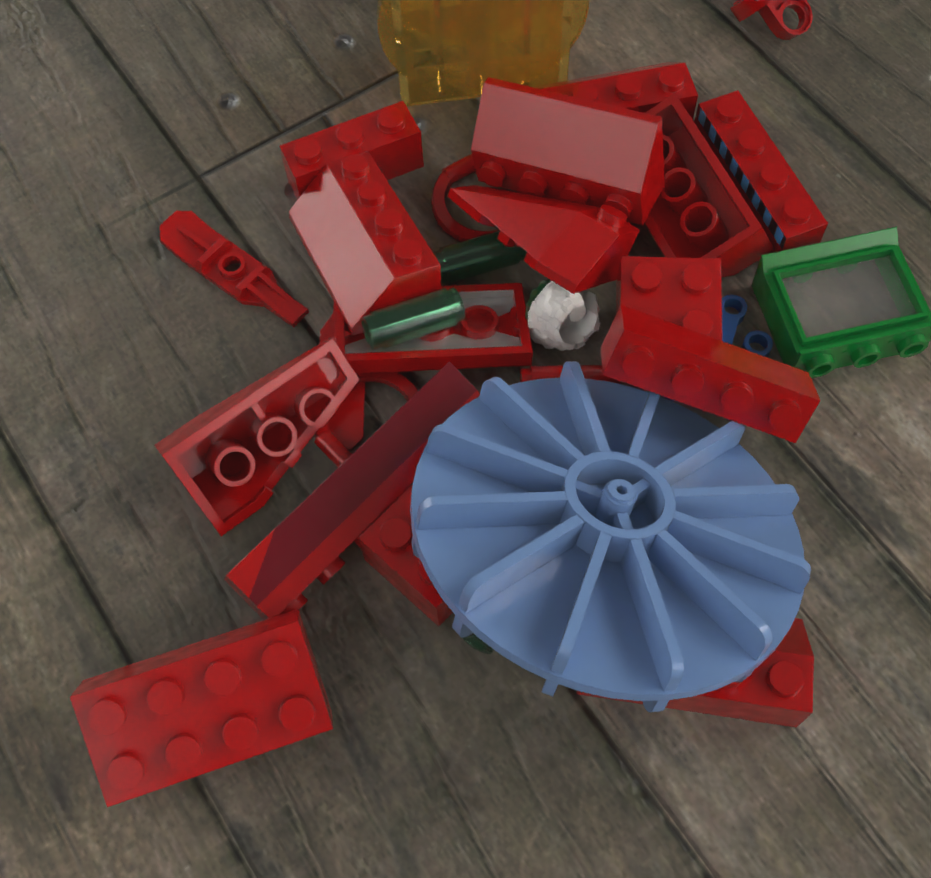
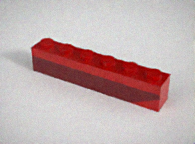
[224,361,480,620]

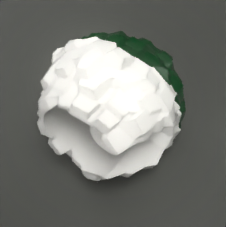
[525,279,600,351]

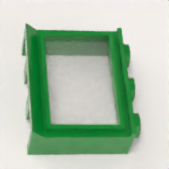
[751,226,931,378]

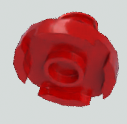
[730,0,813,40]

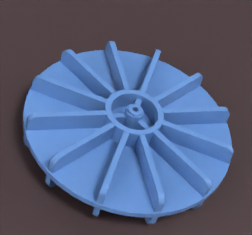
[410,361,811,712]

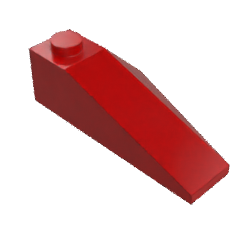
[447,185,640,294]
[154,337,359,537]

